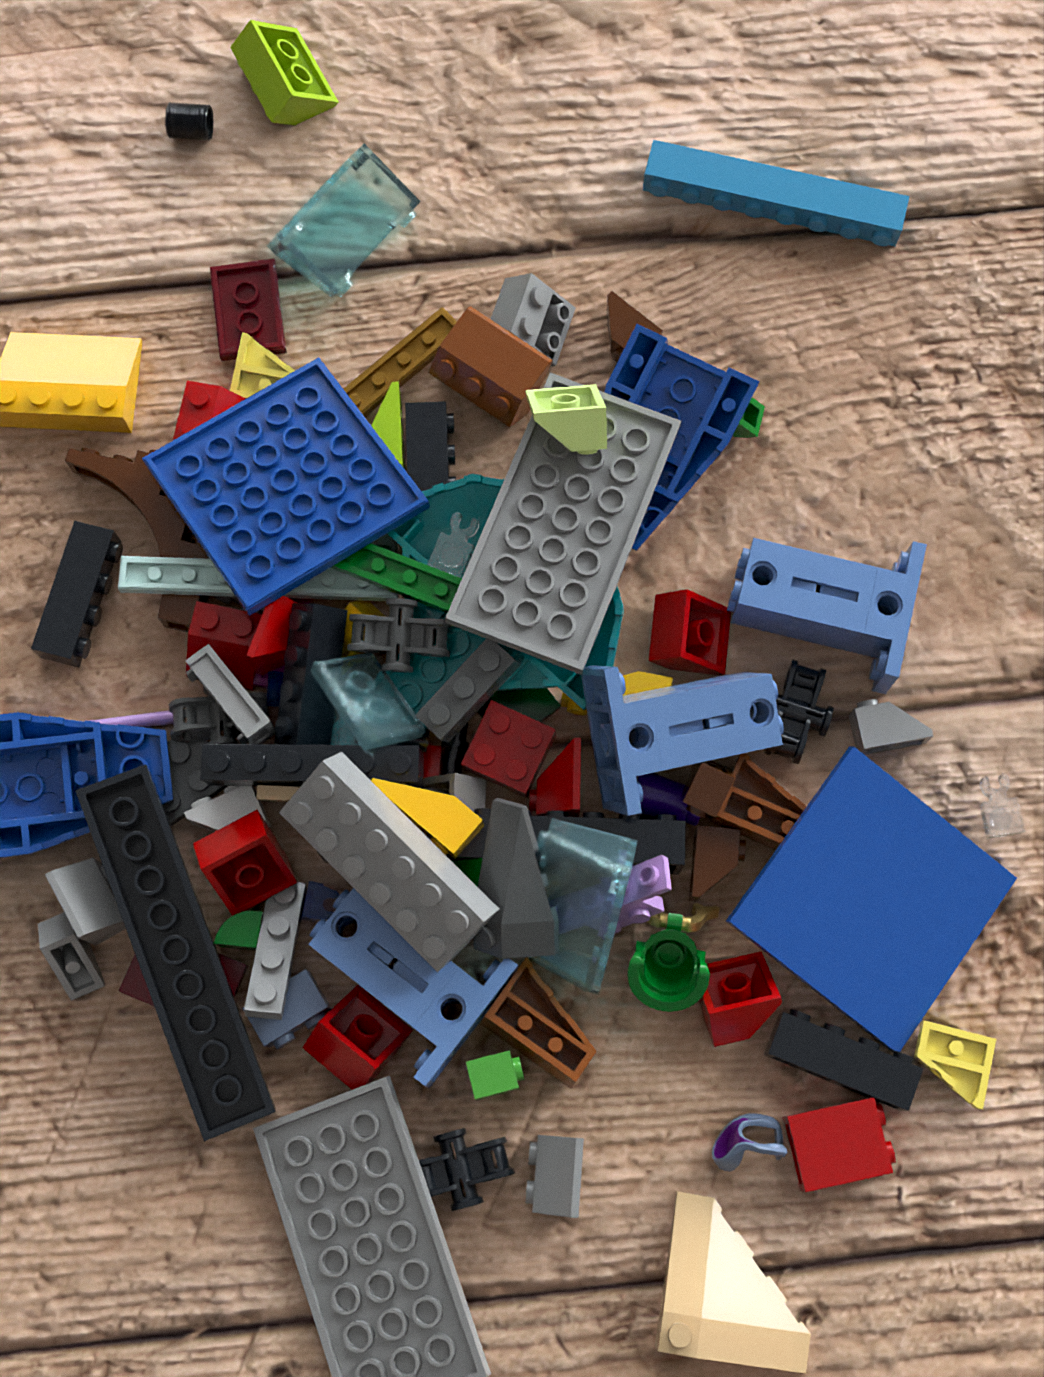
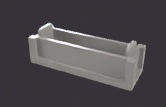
[185,644,276,744]

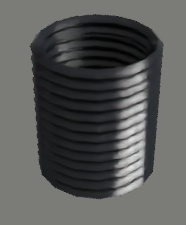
[165,102,214,141]

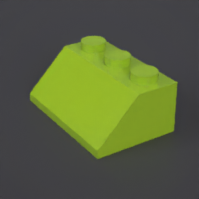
[230,20,339,125]

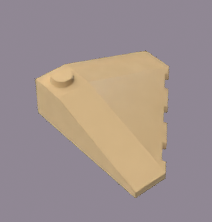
[655,1191,811,1374]

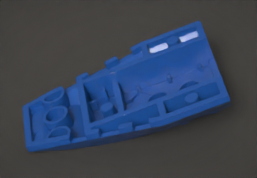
[605,324,760,551]
[0,712,174,858]

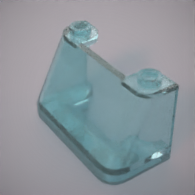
[266,143,421,297]
[527,818,638,995]

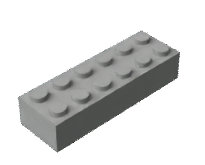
[279,752,500,972]

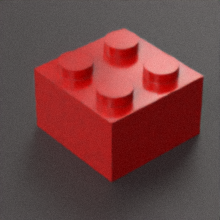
[461,700,556,798]
[193,809,297,916]

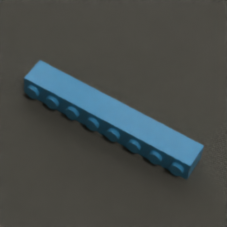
[643,140,910,247]

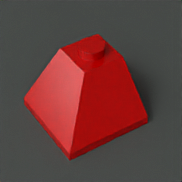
[246,595,297,675]
[529,738,581,817]
[699,951,782,1047]

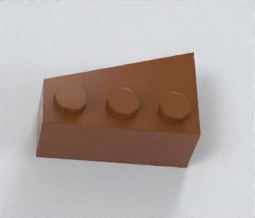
[710,753,807,850]
[481,957,597,1089]

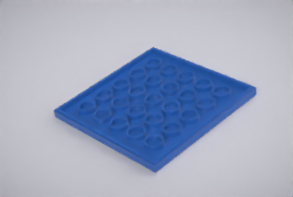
[142,357,430,616]

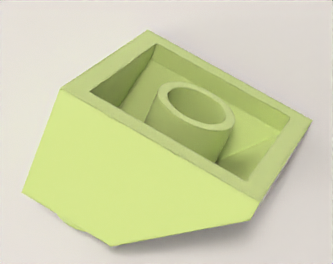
[526,384,607,455]

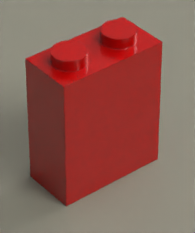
[782,1097,896,1192]

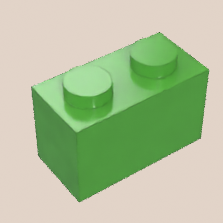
[466,1050,525,1100]

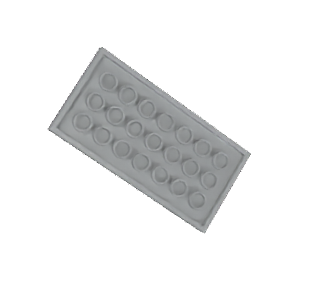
[445,372,681,675]
[253,1076,491,1377]

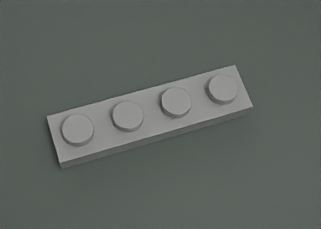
[244,882,307,1020]

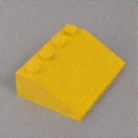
[0,332,143,433]

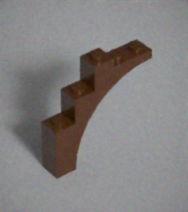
[65,448,209,632]

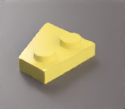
[230,332,295,399]
[914,1020,996,1110]

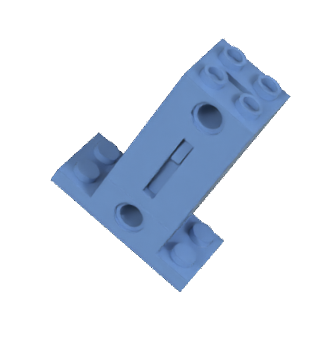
[727,538,927,694]
[581,665,784,816]
[308,888,518,1088]

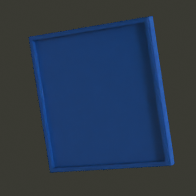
[726,746,1017,1052]

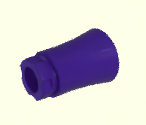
[636,773,700,826]

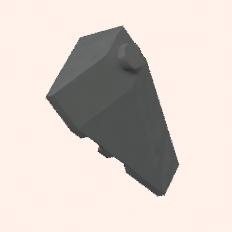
[473,798,559,959]

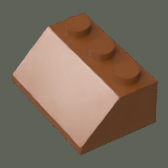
[428,306,553,427]

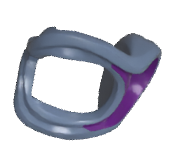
[712,1113,788,1172]

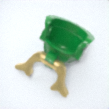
[627,903,720,1012]

